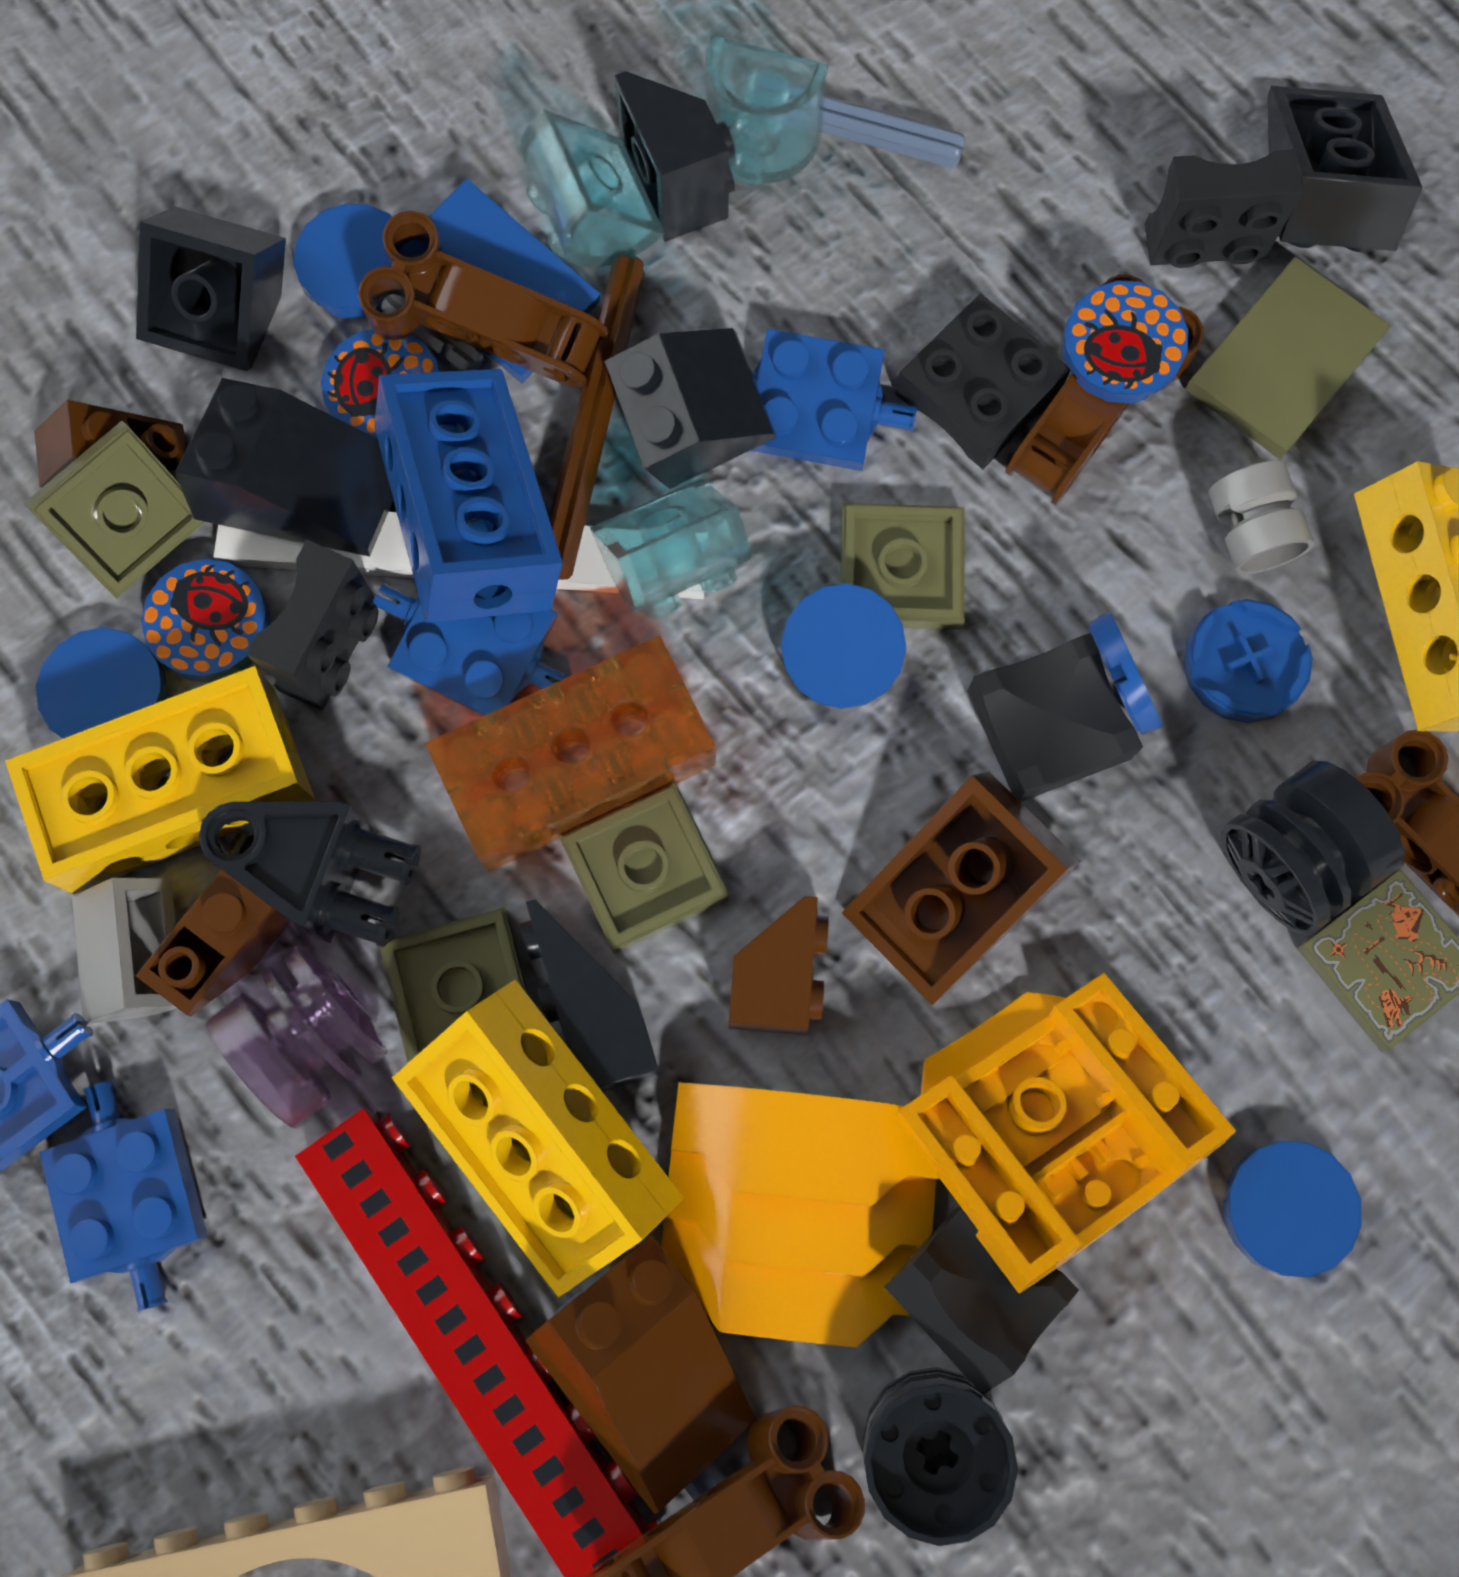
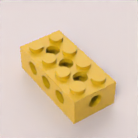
[1354,461,1459,732]
[5,666,315,894]
[391,979,684,1298]

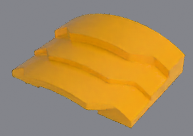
[896,973,1236,1294]
[661,1082,939,1347]

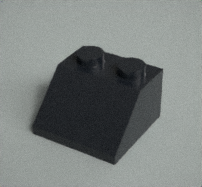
[614,71,735,242]
[136,206,286,371]
[605,328,777,489]

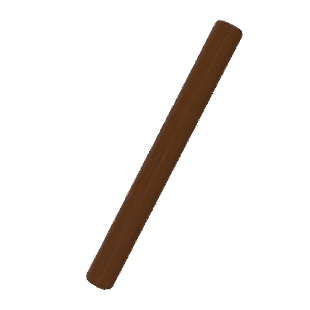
[549,254,645,580]

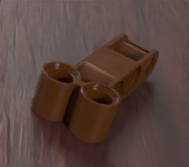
[358,211,609,389]
[1005,274,1204,506]
[1356,730,1459,916]
[585,1405,865,1577]

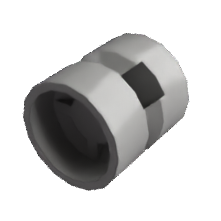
[1208,460,1315,575]

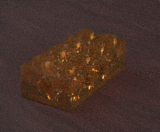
[425,635,716,873]

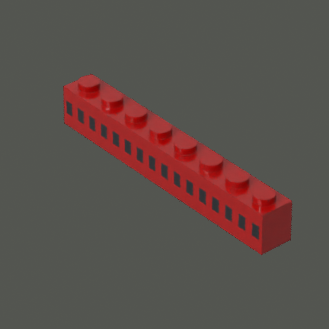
[295,1108,660,1577]

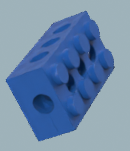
[374,369,563,623]

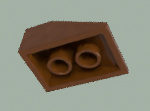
[842,772,1081,1005]
[525,1236,756,1514]

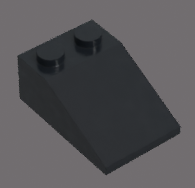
[1267,86,1423,253]
[175,378,393,557]

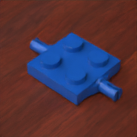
[750,329,917,471]
[373,583,574,725]
[0,999,93,1172]
[39,1081,208,1312]

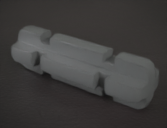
[381,294,486,371]

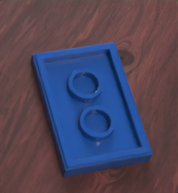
[386,178,601,384]

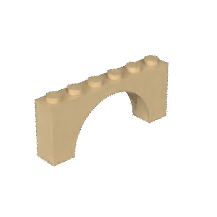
[62,1467,511,1577]

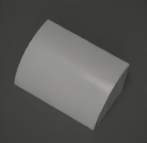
[72,877,177,1023]

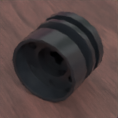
[1221,761,1405,936]
[863,1367,1018,1546]

